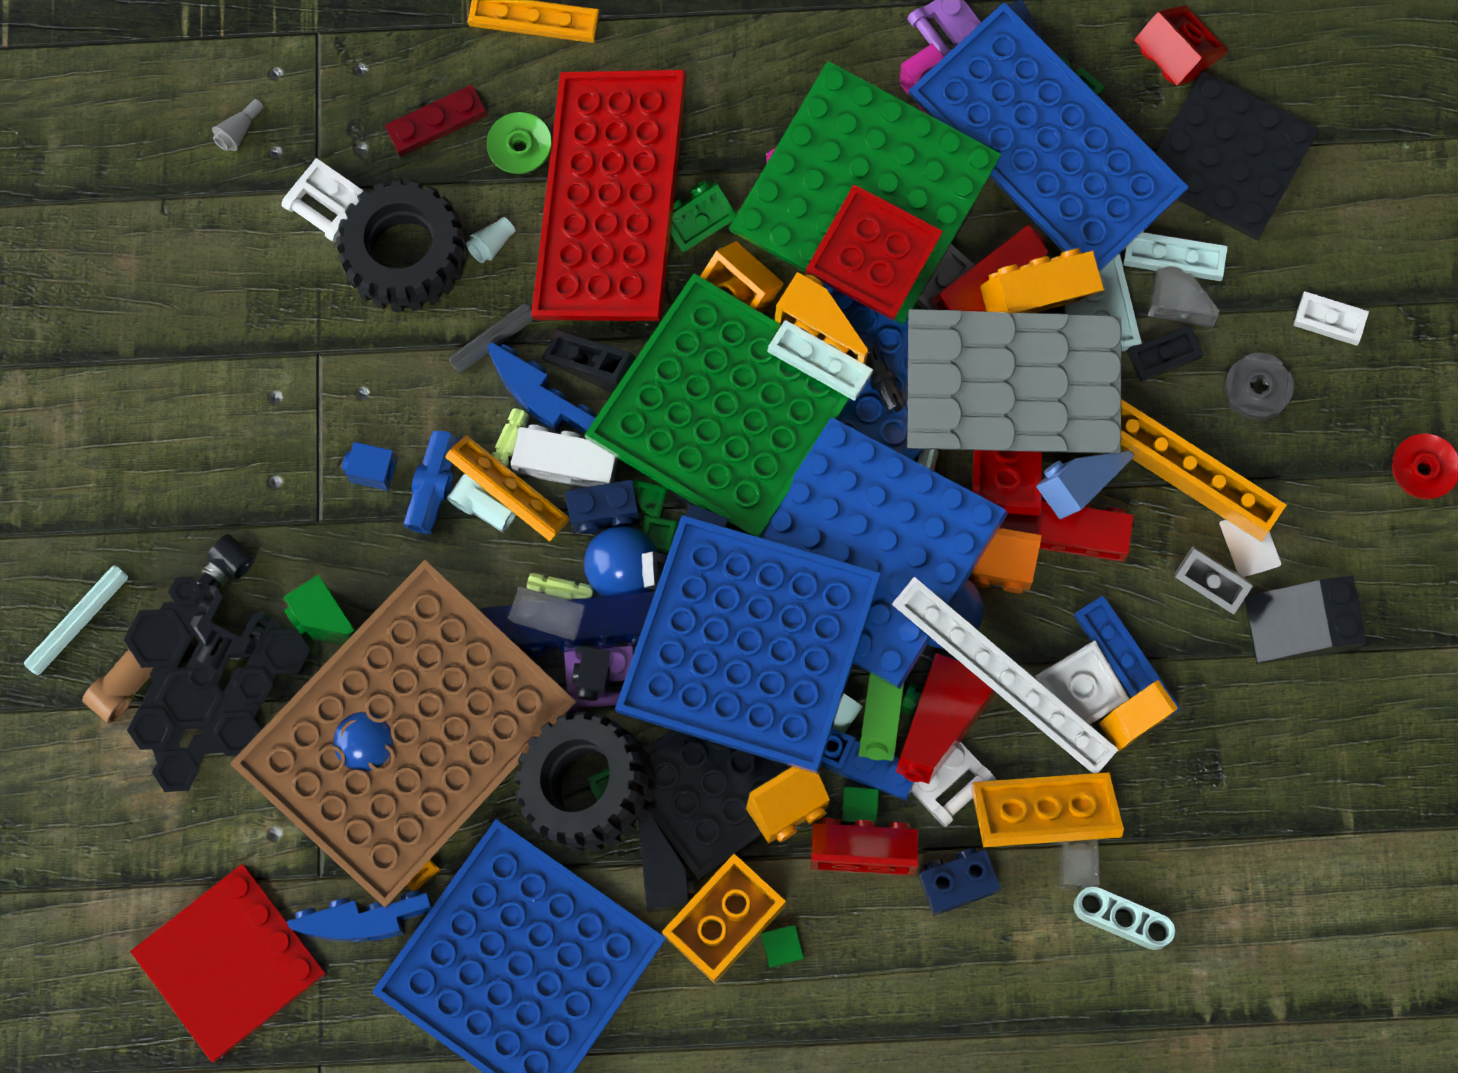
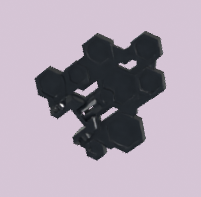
[123,576,310,792]

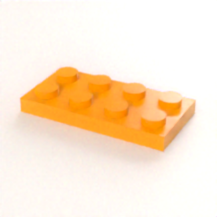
[971,772,1124,847]

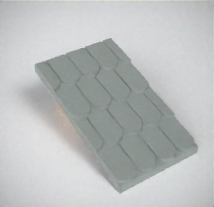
[907,309,1122,454]

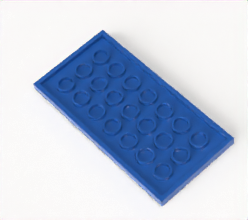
[908,2,1189,272]

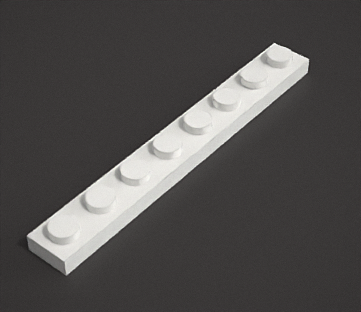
[892,577,1118,773]

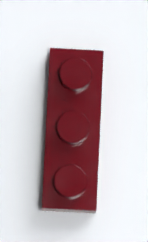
[384,84,487,157]

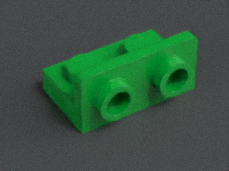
[671,180,736,253]

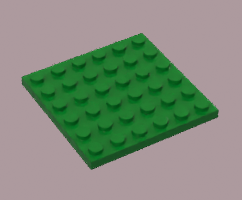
[729,61,1001,326]
[585,273,850,537]

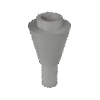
[212,99,264,151]

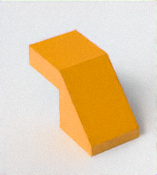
[1098,680,1178,752]

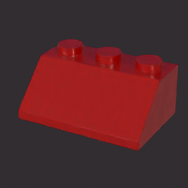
[810,818,918,876]

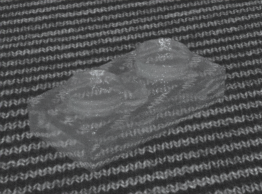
[508,586,585,641]

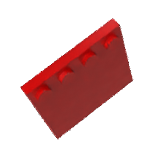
[130,864,327,1063]

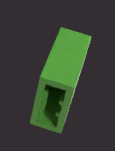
[859,673,904,761]

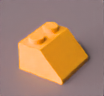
[700,241,784,314]
[746,766,830,844]

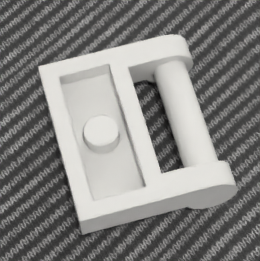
[282,158,363,242]
[911,742,996,827]

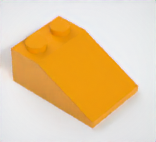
[775,272,868,364]

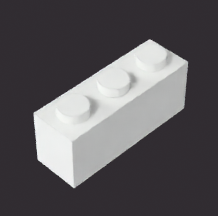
[510,425,619,488]

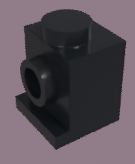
[572,646,613,701]

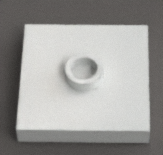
[1035,641,1129,725]

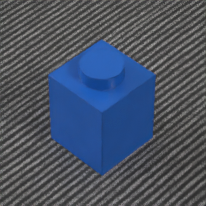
[342,442,397,491]

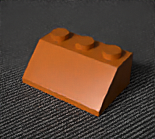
[968,528,1042,593]

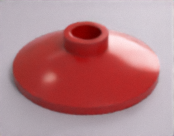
[1392,433,1458,500]

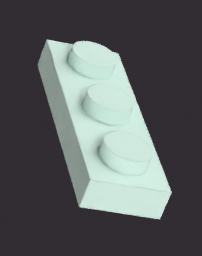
[1123,232,1227,281]
[768,320,873,401]

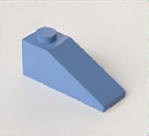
[1036,451,1134,519]

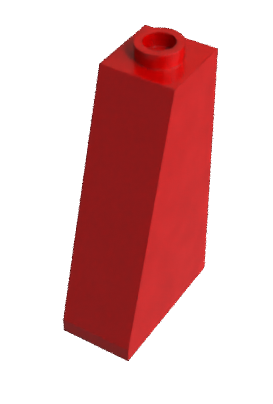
[929,225,1049,312]
[896,653,996,784]

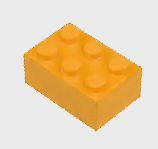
[980,248,1104,313]
[662,854,786,984]

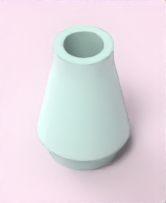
[466,217,515,263]

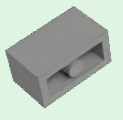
[1174,545,1253,614]

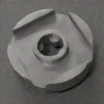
[1224,353,1294,420]

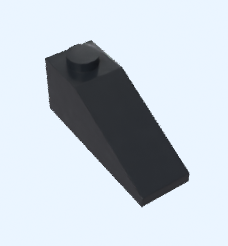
[542,330,636,393]
[638,806,695,913]

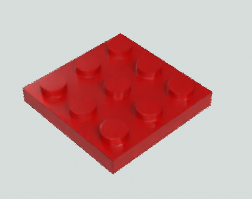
[805,185,943,321]

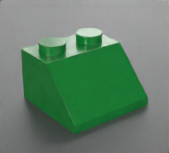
[283,575,356,645]

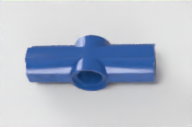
[403,430,461,534]

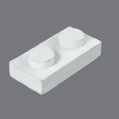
[1293,291,1369,346]

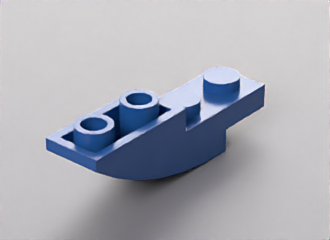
[487,342,596,435]
[820,728,915,801]
[287,890,433,942]

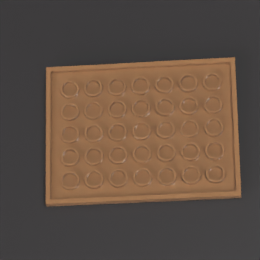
[230,560,576,907]

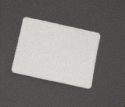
[1219,520,1281,577]

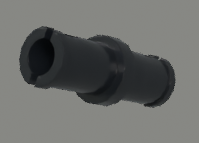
[865,346,907,415]

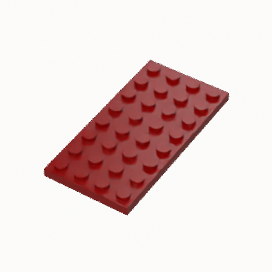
[531,70,688,321]

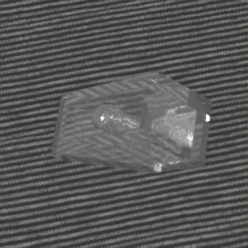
[1148,266,1219,327]
[1059,839,1099,890]

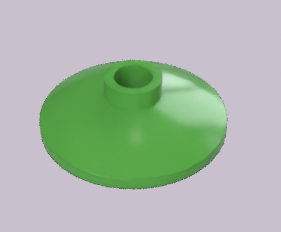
[486,112,552,174]

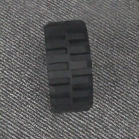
[336,179,467,312]
[515,712,655,852]

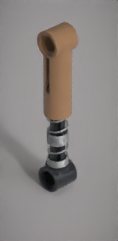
[82,534,256,724]

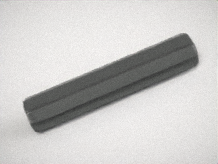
[449,303,534,373]

